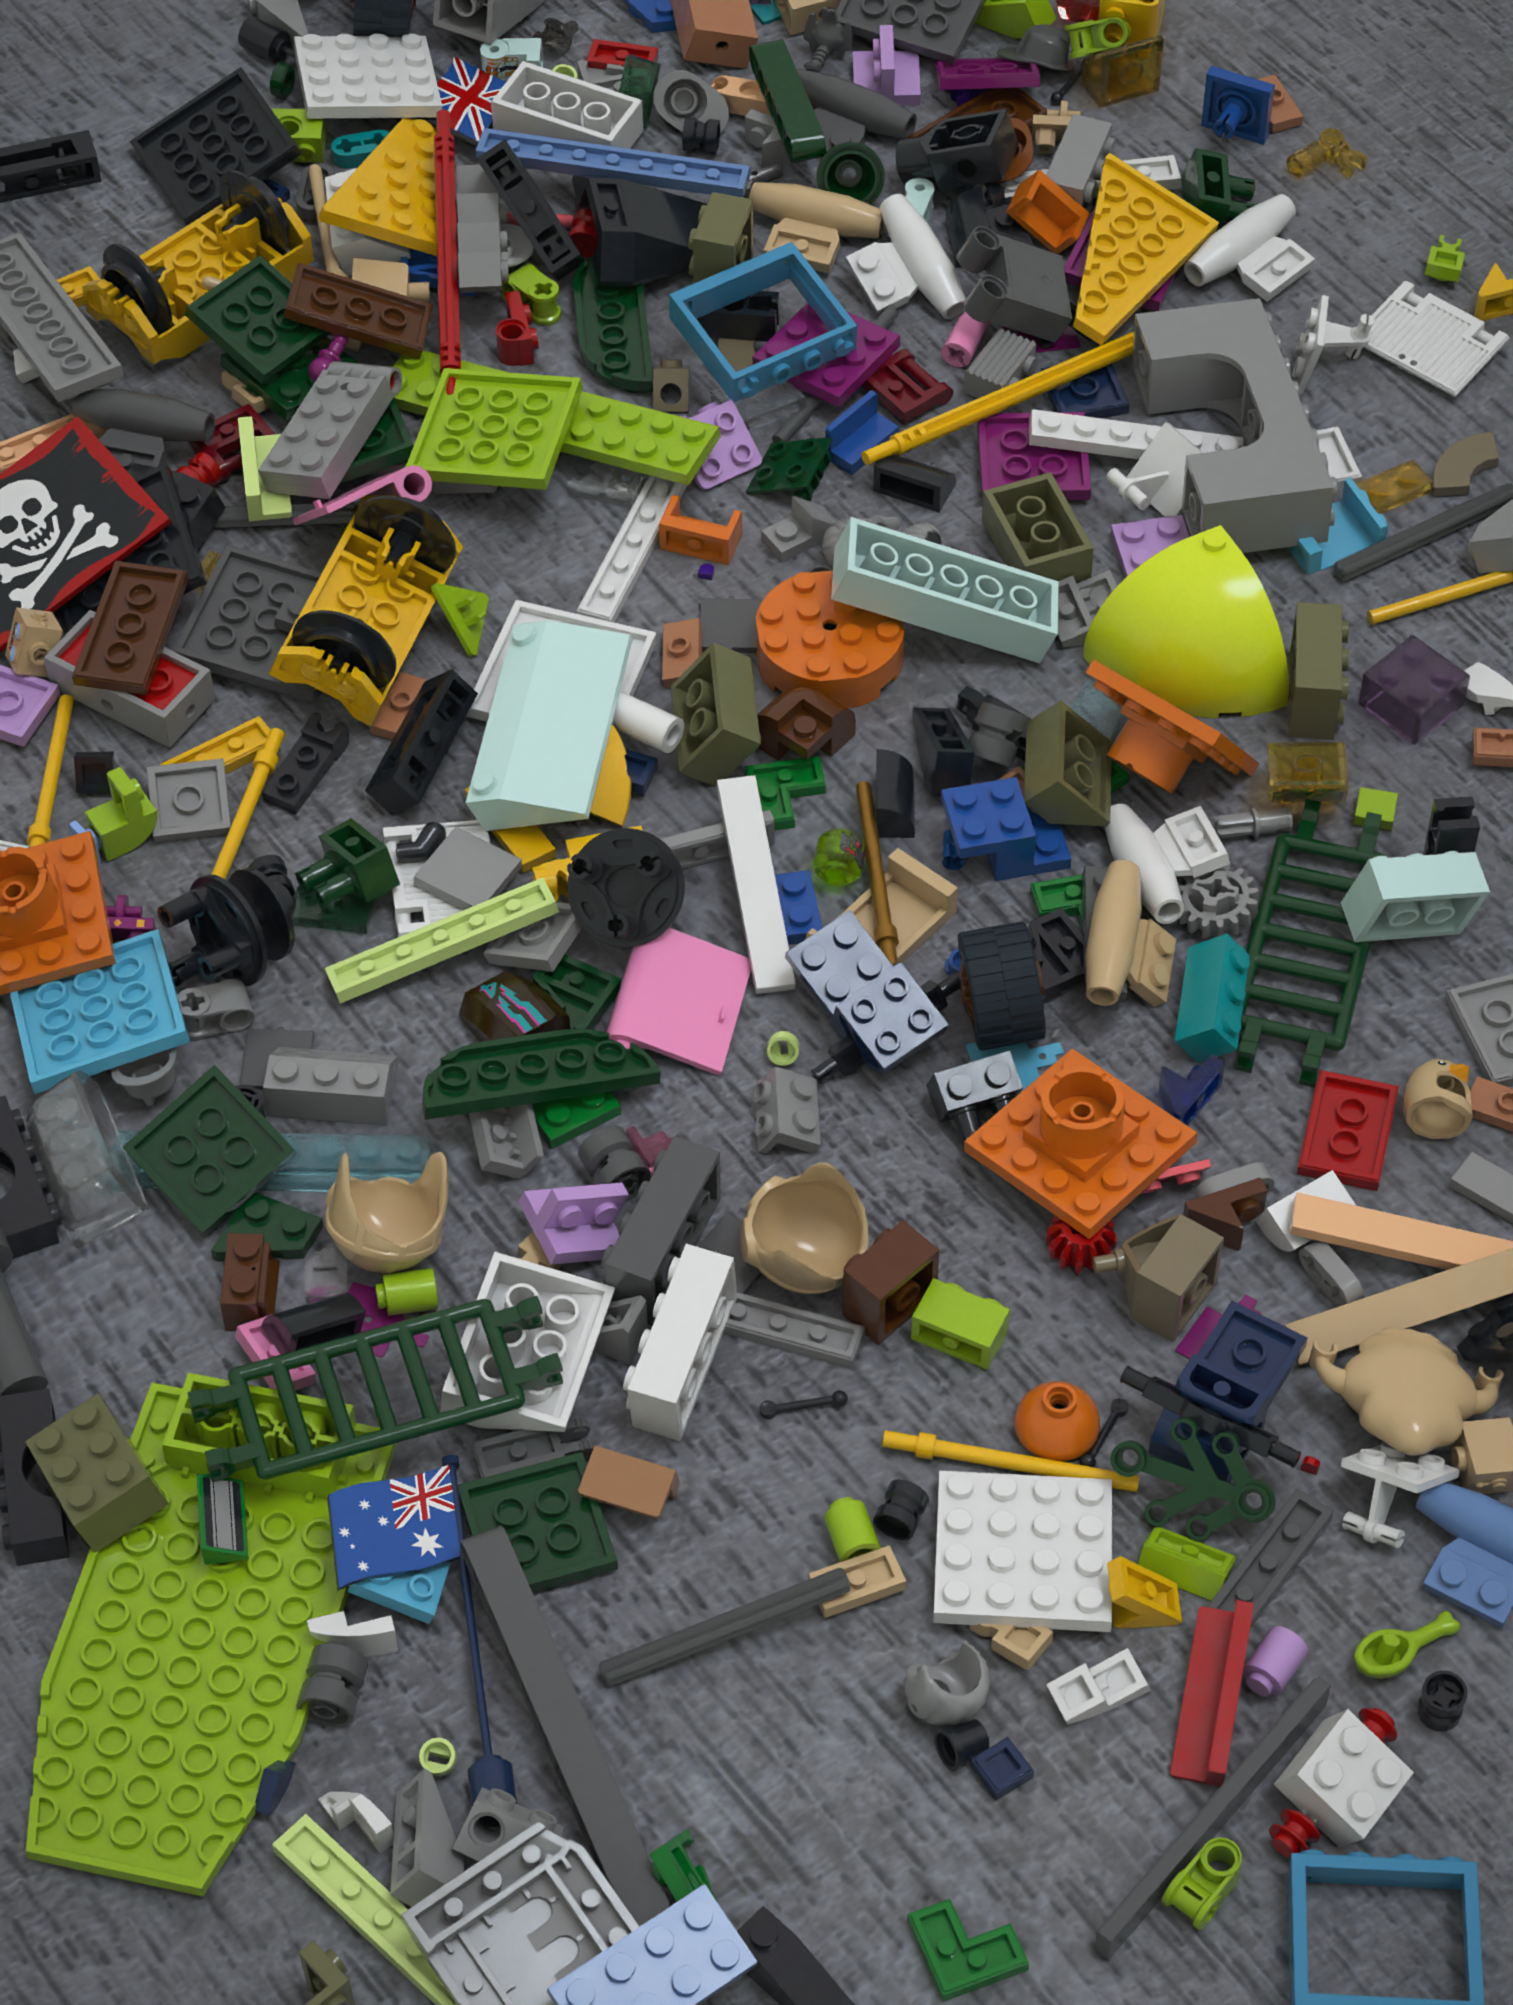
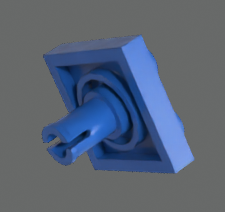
[1201,66,1275,145]

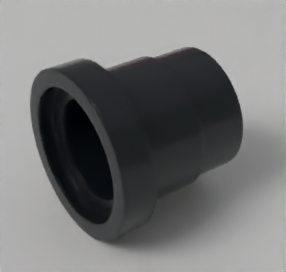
[934,1719,989,1771]

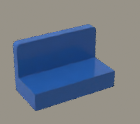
[825,390,899,475]

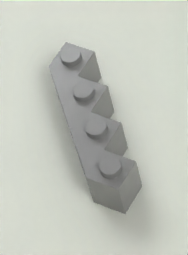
[456,164,509,293]

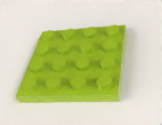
[406,368,583,490]

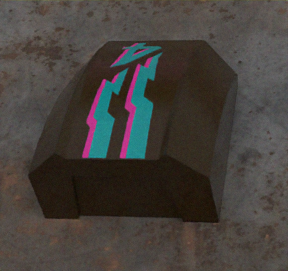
[459,971,570,1042]

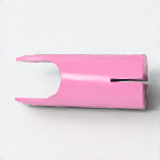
[941,311,991,368]

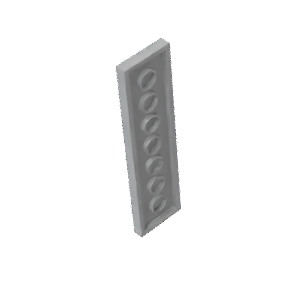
[0,233,124,402]

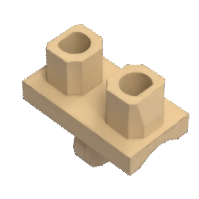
[1032,100,1081,154]

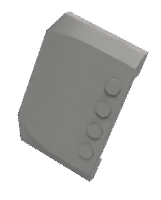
[401,1822,639,2005]

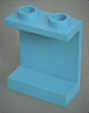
[1288,478,1388,575]

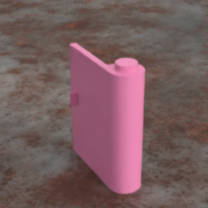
[292,465,432,526]
[606,928,751,1076]

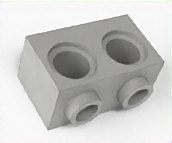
[452,1787,565,1862]

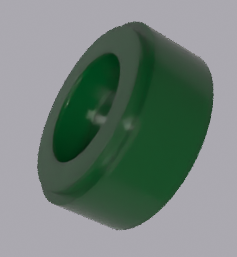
[270,63,295,98]

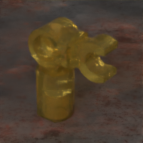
[1287,128,1368,178]

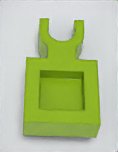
[1424,234,1465,282]

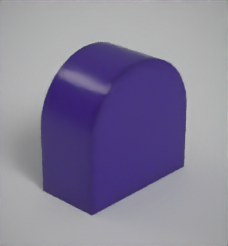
[698,564,714,580]

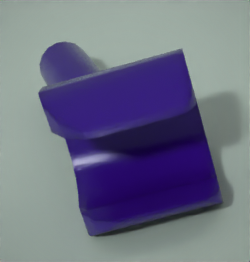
[950,88,989,107]

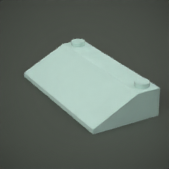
[465,620,633,831]

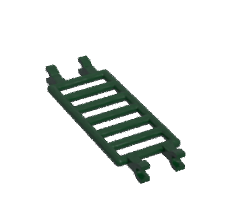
[1236,799,1389,1087]
[187,1296,563,1482]

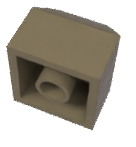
[1092,1214,1224,1342]

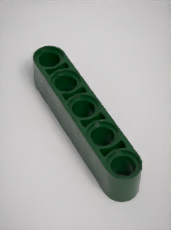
[749,39,826,164]

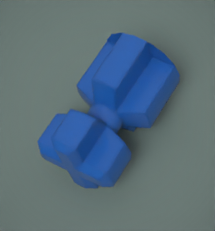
[942,829,965,870]

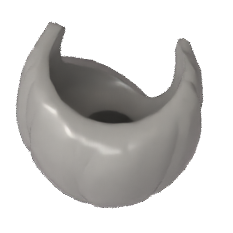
[904,1640,990,1727]

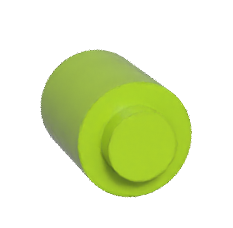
[375,1268,438,1316]
[824,1497,881,1562]

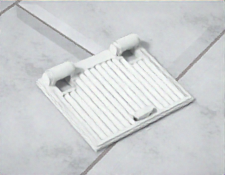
[1363,281,1510,397]
[383,820,490,937]

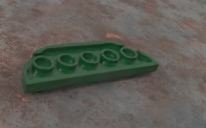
[573,256,653,393]
[422,1029,661,1120]

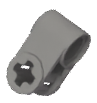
[177,979,255,1040]

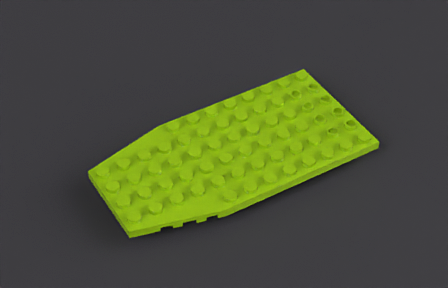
[26,1372,397,1897]

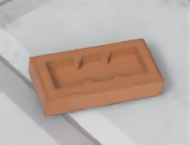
[1258,74,1304,133]
[662,618,702,688]
[370,672,427,740]
[1472,727,1513,767]
[1470,1076,1513,1132]

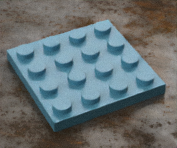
[10,929,190,1094]

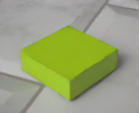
[1354,787,1398,831]

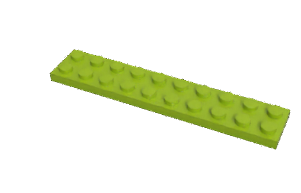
[393,350,721,486]

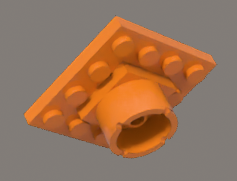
[1085,659,1260,794]
[0,831,116,995]
[964,1048,1197,1239]

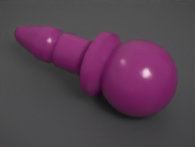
[308,334,348,382]

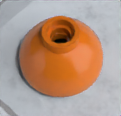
[1014,1381,1100,1461]

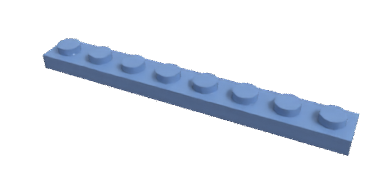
[475,128,750,198]

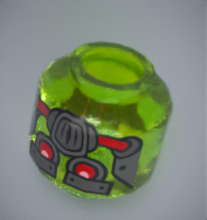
[812,829,866,887]

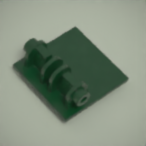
[746,437,833,501]

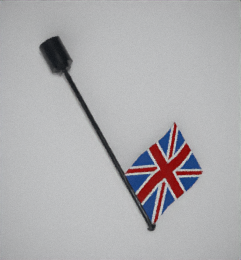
[238,16,506,150]

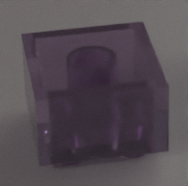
[1358,635,1470,745]

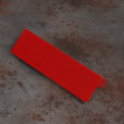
[1170,1600,1254,1787]

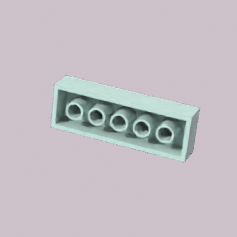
[831,517,1059,663]

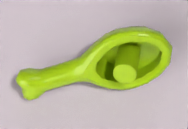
[1354,1610,1460,1679]

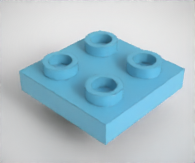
[348,1562,451,1624]

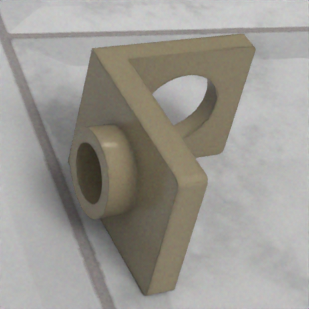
[653,359,690,412]

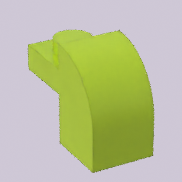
[85,767,158,862]

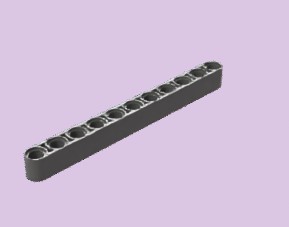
[460,1525,670,1927]

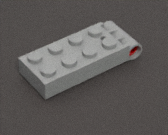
[258,361,402,499]

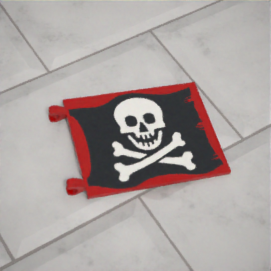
[0,416,172,652]

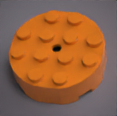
[756,570,904,708]

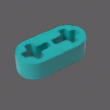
[331,130,390,169]

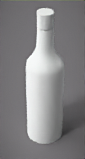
[612,691,684,753]

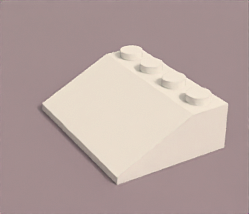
[440,1252,615,1432]

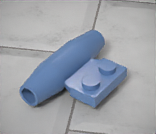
[1415,1482,1513,1629]

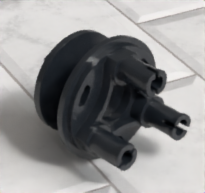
[567,828,685,947]
[157,867,296,987]

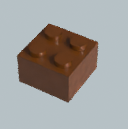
[843,1220,939,1346]

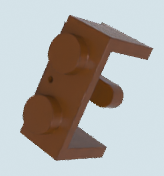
[220,1233,280,1331]

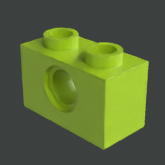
[271,108,327,163]

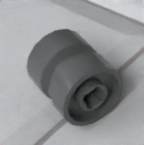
[969,702,1028,768]
[578,1125,651,1201]
[296,1643,368,1727]

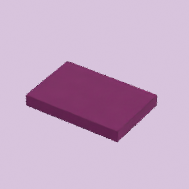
[935,58,1040,90]

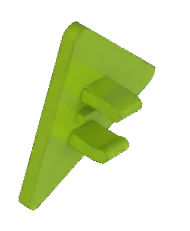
[431,583,489,657]

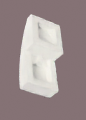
[1046,1648,1151,1724]

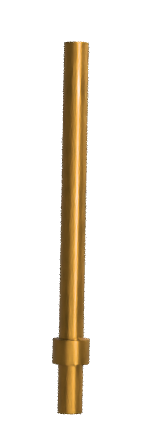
[856,781,899,966]

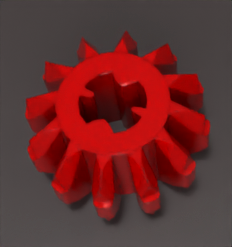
[1046,1215,1117,1275]

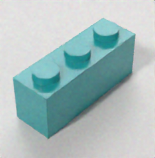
[1174,933,1250,1063]

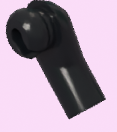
[396,822,446,863]

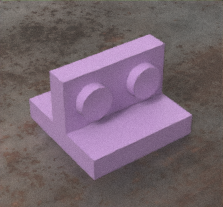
[852,25,921,105]
[518,1182,629,1265]

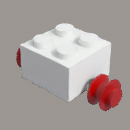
[1269,1708,1414,1858]

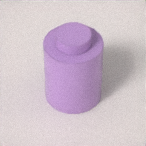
[1243,1626,1309,1697]

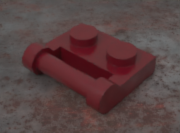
[861,349,954,423]
[189,403,276,482]

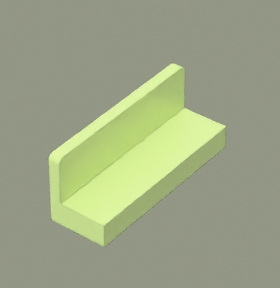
[238,416,292,522]

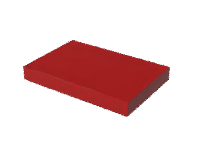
[1297,1070,1399,1191]

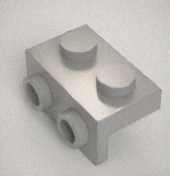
[752,1066,821,1154]
[469,1104,544,1179]

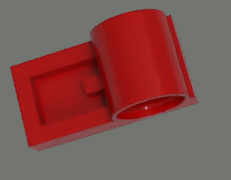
[496,290,539,366]

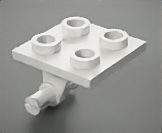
[1292,295,1375,395]
[1106,422,1203,517]
[1341,1441,1460,1548]

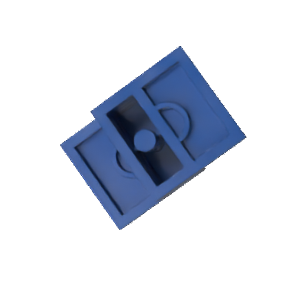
[941,777,1071,881]

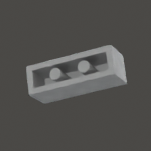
[1046,114,1116,208]

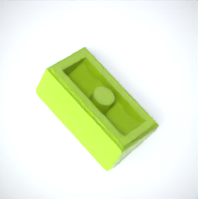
[1138,1526,1237,1601]

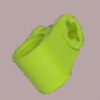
[1064,17,1131,59]
[500,264,561,326]
[1161,1837,1242,1930]

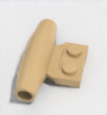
[749,182,886,274]
[1085,860,1177,1007]

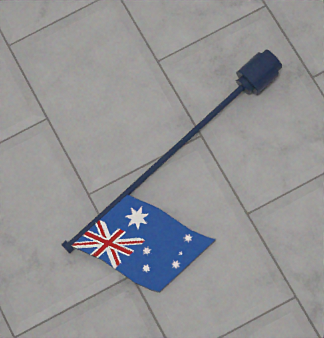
[327,1455,517,1827]

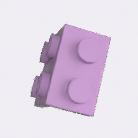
[681,399,762,490]

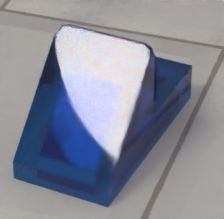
[1159,1054,1225,1126]

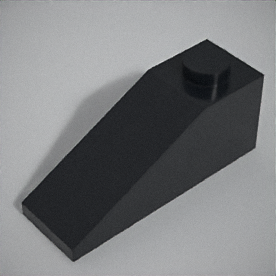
[912,707,975,797]
[737,1906,855,2005]

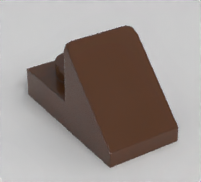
[1183,1178,1267,1250]

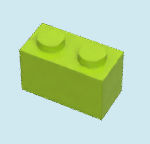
[911,1278,1010,1370]

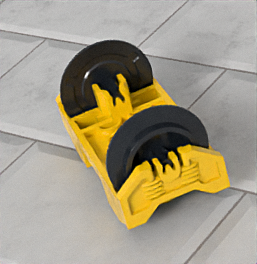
[82,170,314,365]
[269,495,463,726]

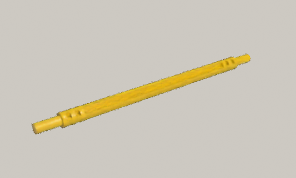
[861,332,1134,465]

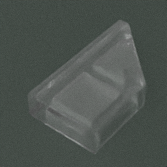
[304,1241,348,1304]

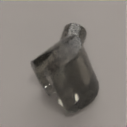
[532,18,579,56]

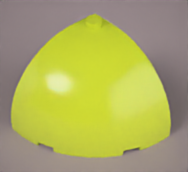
[1082,525,1289,718]

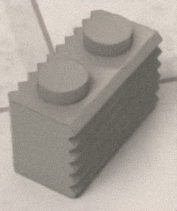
[964,328,1038,398]

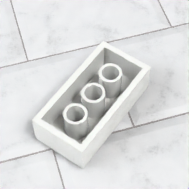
[491,61,643,149]
[623,1244,737,1441]

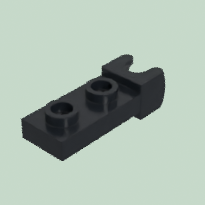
[262,712,349,814]

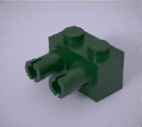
[1181,148,1256,232]
[295,818,400,909]

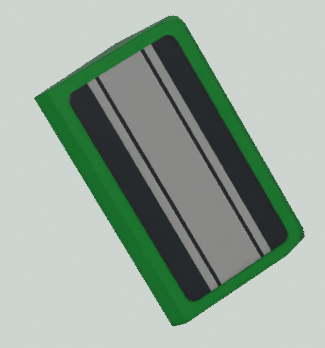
[197,1474,249,1565]

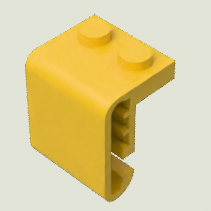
[1099,0,1166,58]

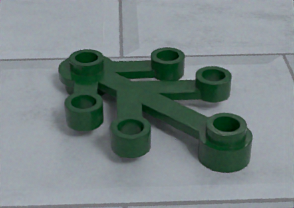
[1110,1417,1276,1541]

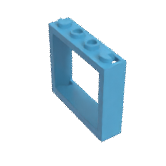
[669,242,857,403]
[1287,1849,1484,2005]

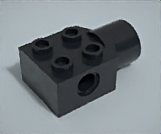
[896,109,1019,190]

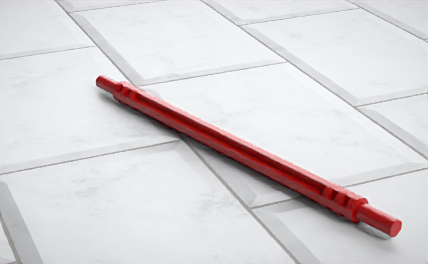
[434,109,461,395]

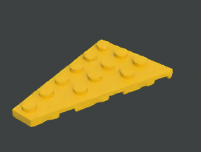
[318,118,437,256]
[1073,153,1219,345]

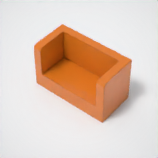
[1006,169,1090,254]
[659,495,743,565]

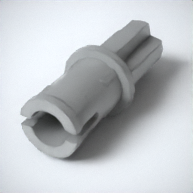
[1214,807,1293,839]

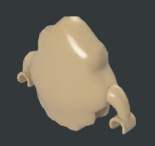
[1308,1328,1504,1456]

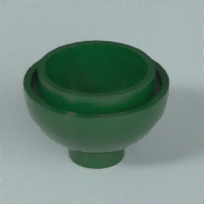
[816,142,885,205]

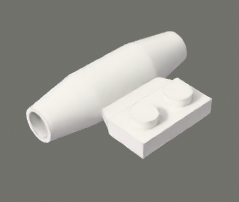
[846,194,966,319]
[1184,194,1315,302]
[1104,804,1230,924]

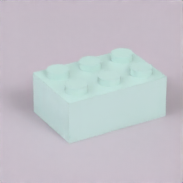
[1341,851,1490,942]

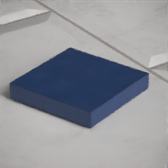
[1041,363,1130,418]

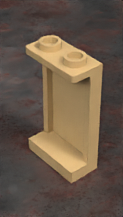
[806,848,958,963]

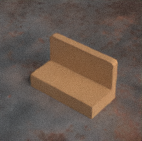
[578,1445,680,1519]

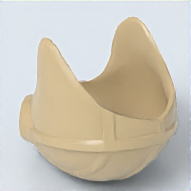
[325,1152,448,1274]
[740,1162,869,1294]

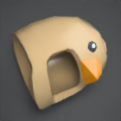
[1403,1059,1473,1139]

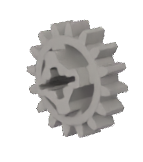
[1178,864,1259,939]

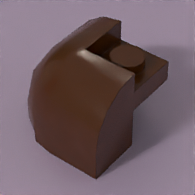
[757,686,856,760]

